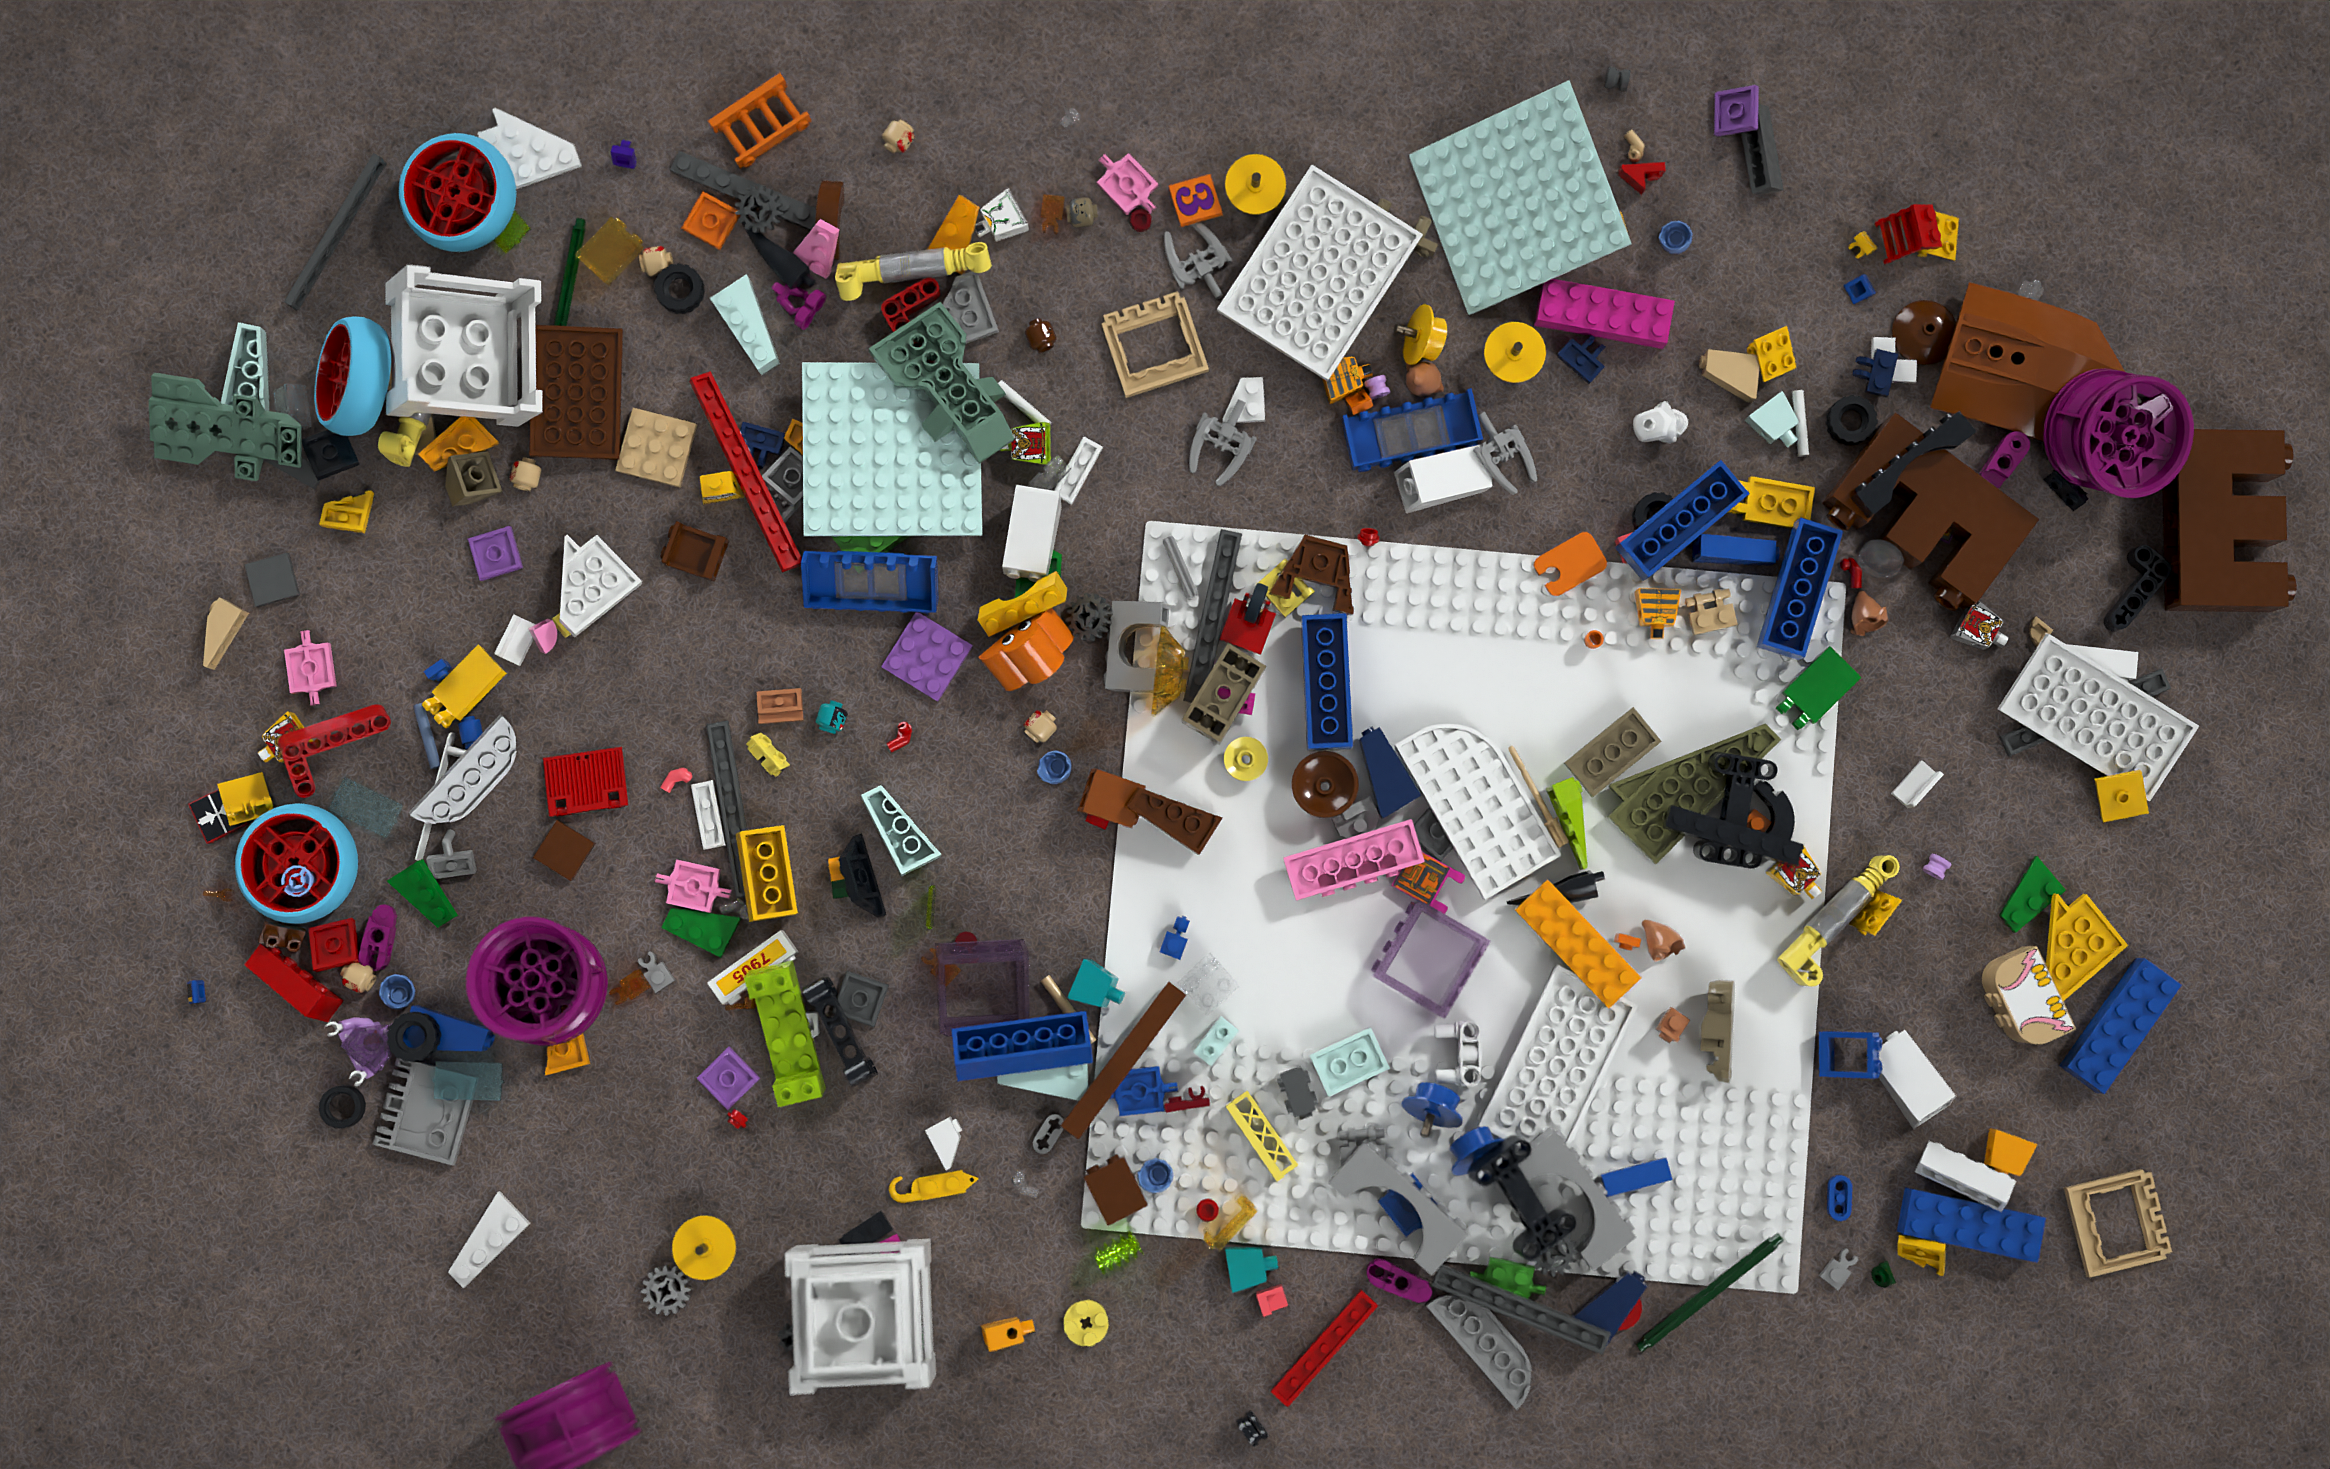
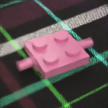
[1097,153,1158,215]
[284,630,337,706]
[655,860,732,913]

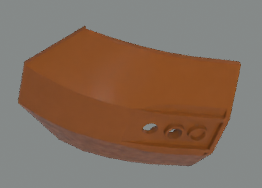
[1930,282,2125,442]

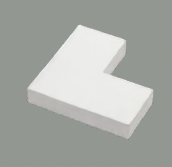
[1871,337,1917,383]

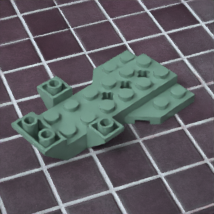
[869,302,1015,464]
[148,373,302,481]

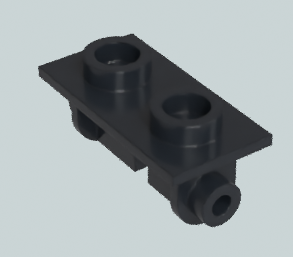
[2043,469,2089,511]

